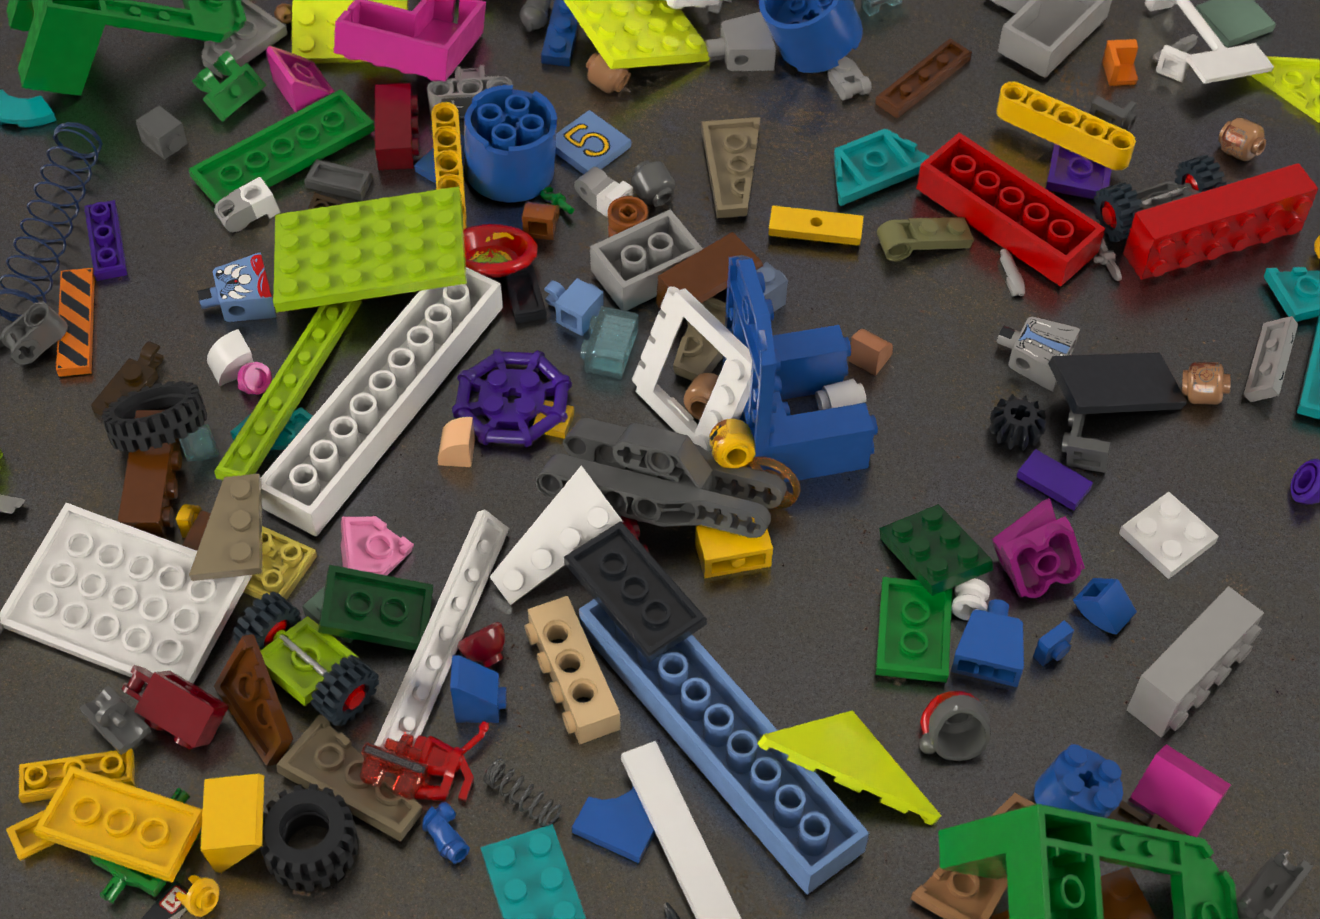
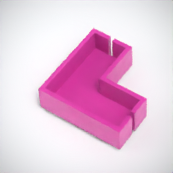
[334,0,486,81]

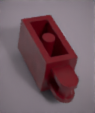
[121,665,229,749]

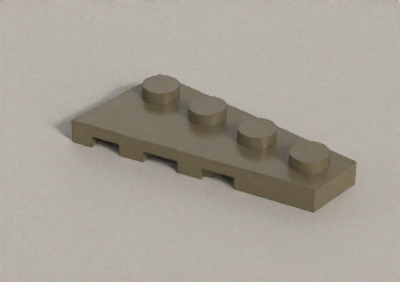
[702,117,760,218]
[277,713,422,842]

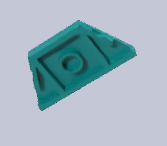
[834,128,934,206]

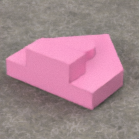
[340,516,414,576]

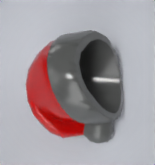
[919,691,991,761]

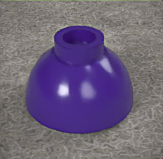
[1291,459,1320,505]

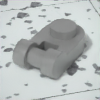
[827,57,872,100]

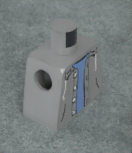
[997,316,1080,391]

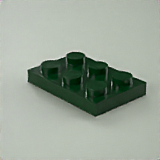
[879,504,993,596]
[318,565,433,651]

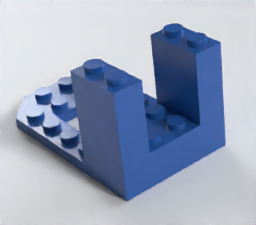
[723,255,878,488]

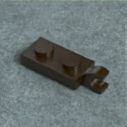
[91,341,164,416]

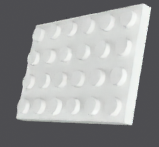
[0,503,252,684]

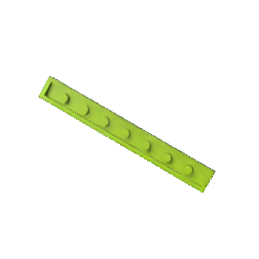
[214,300,362,480]

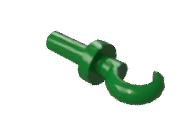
[540,187,574,215]

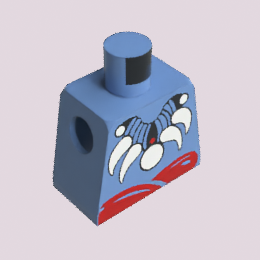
[197,252,276,322]

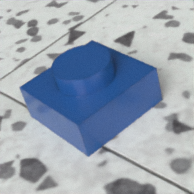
[1033,620,1074,666]

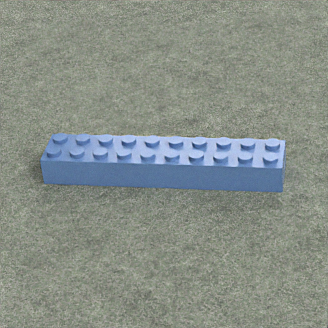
[579,599,869,895]

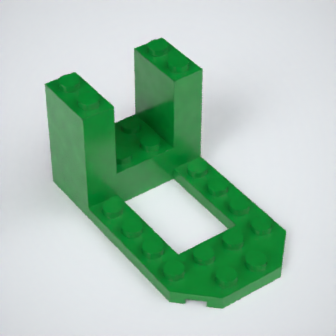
[6,0,246,96]
[938,804,1238,919]

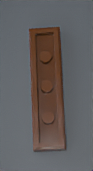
[875,38,972,119]

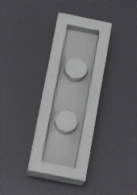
[1244,316,1298,402]

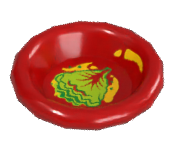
[464,224,538,278]

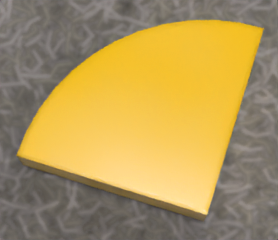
[176,504,202,538]

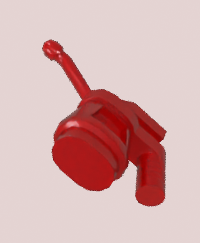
[409,721,489,802]

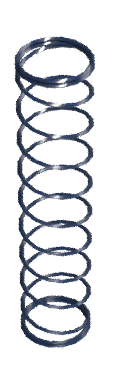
[0,122,102,322]

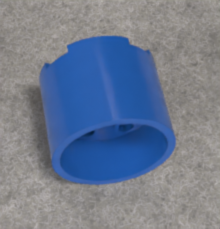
[759,0,863,73]
[464,85,557,202]

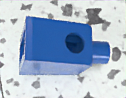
[951,599,1024,687]

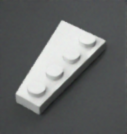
[490,465,623,605]

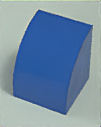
[1073,578,1137,634]

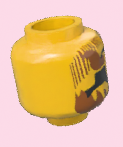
[709,418,756,468]

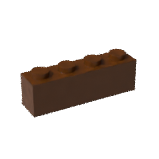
[117,410,186,539]

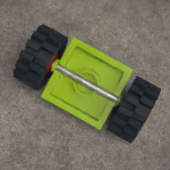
[233,592,379,726]

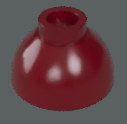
[457,621,505,668]

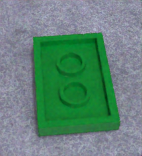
[875,577,952,683]

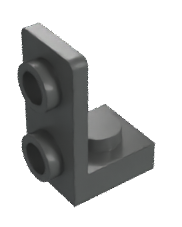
[1062,410,1111,473]

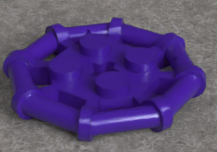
[452,348,572,447]

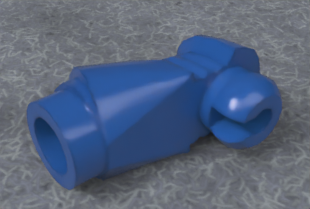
[422,802,470,864]

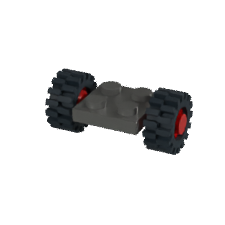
[1093,155,1227,242]

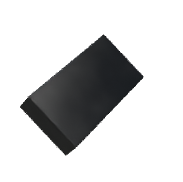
[503,264,547,324]

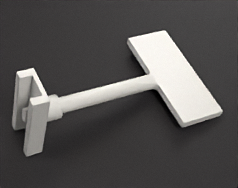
[1144,0,1274,84]

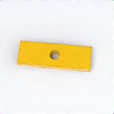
[768,206,864,246]
[19,748,135,804]

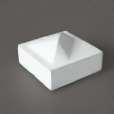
[1155,45,1190,82]

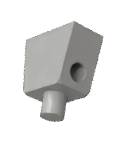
[706,12,776,71]

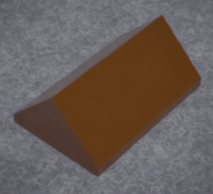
[656,232,763,309]

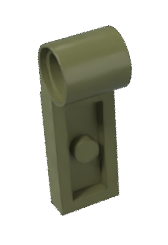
[877,217,974,262]

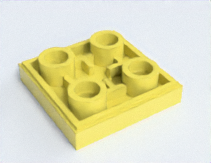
[243,526,317,600]

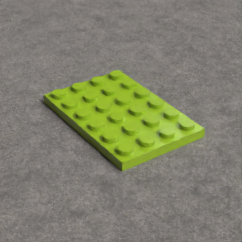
[273,186,467,312]

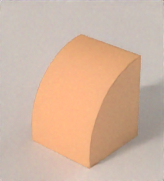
[438,417,475,467]

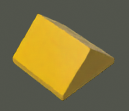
[201,774,264,873]

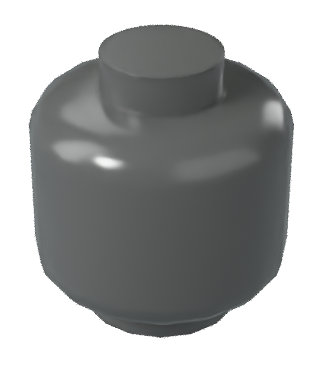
[631,160,676,207]

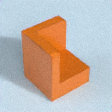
[1102,39,1138,86]

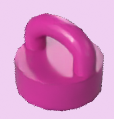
[237,362,272,395]

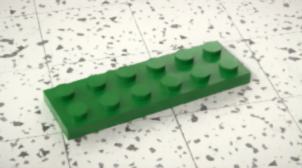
[189,89,375,205]

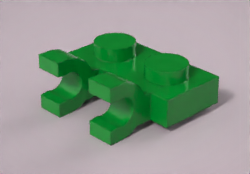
[192,50,266,122]

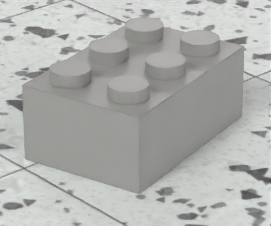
[590,209,703,312]

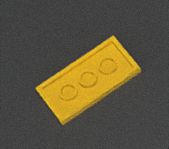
[33,766,203,883]

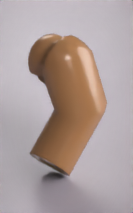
[274,3,292,24]

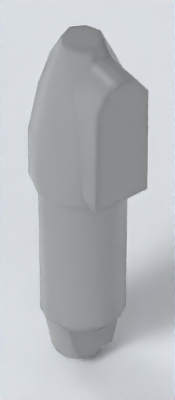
[1153,34,1198,62]
[1000,249,1025,297]

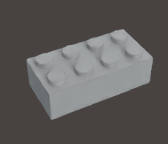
[1127,586,1264,737]

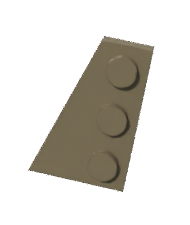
[673,297,726,381]
[189,474,263,581]

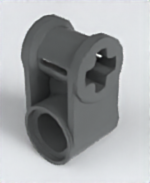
[1,302,68,364]

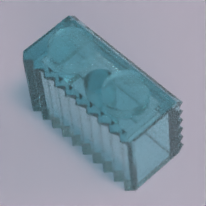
[580,306,639,380]

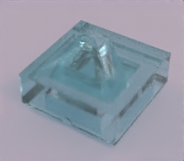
[179,424,220,462]

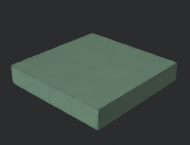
[1196,0,1276,48]

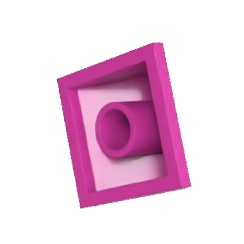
[266,45,335,113]
[1128,744,1231,837]

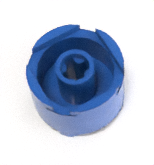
[1034,744,1123,818]

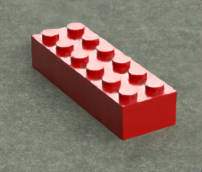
[917,132,1105,287]
[1123,163,1319,280]

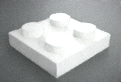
[1119,492,1219,579]

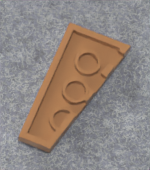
[910,793,1035,919]

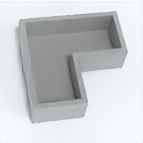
[991,0,1112,78]

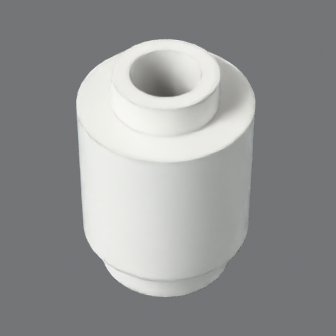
[816,379,866,410]

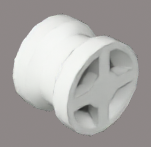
[952,578,990,621]

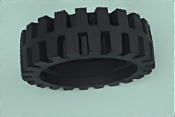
[101,381,207,452]

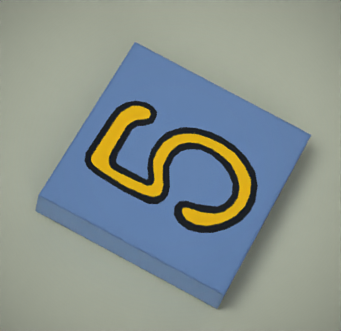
[555,110,631,174]

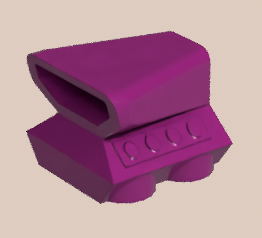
[992,498,1085,598]

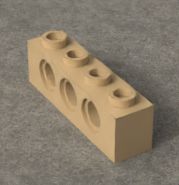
[524,596,620,744]

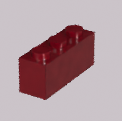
[375,83,419,170]

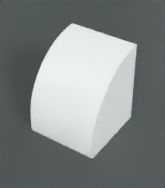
[207,329,253,386]

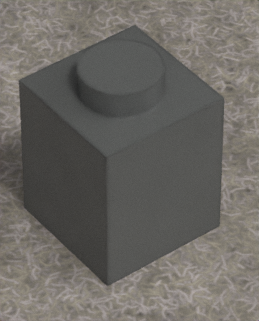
[136,105,187,159]

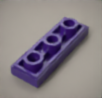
[84,200,128,281]

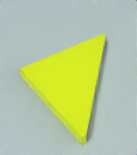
[1251,56,1320,123]
[757,710,941,825]

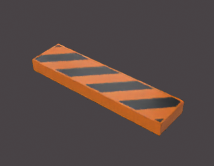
[56,268,95,377]

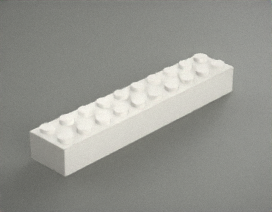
[261,267,503,537]

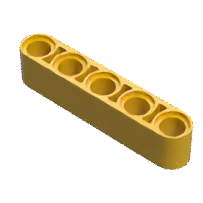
[996,82,1136,170]
[431,102,467,229]

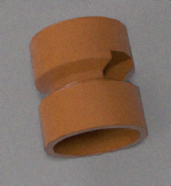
[608,196,648,238]

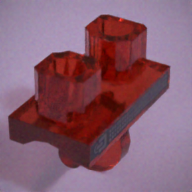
[360,733,431,800]

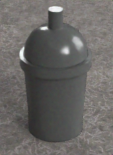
[520,0,552,32]

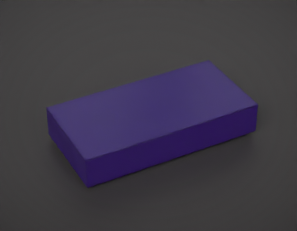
[1017,449,1093,511]

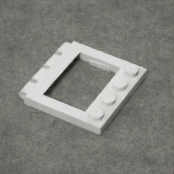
[632,287,752,453]

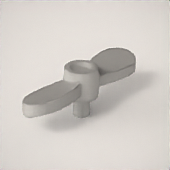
[1094,239,1122,281]

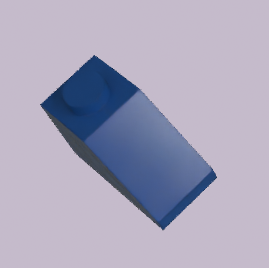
[450,655,507,723]

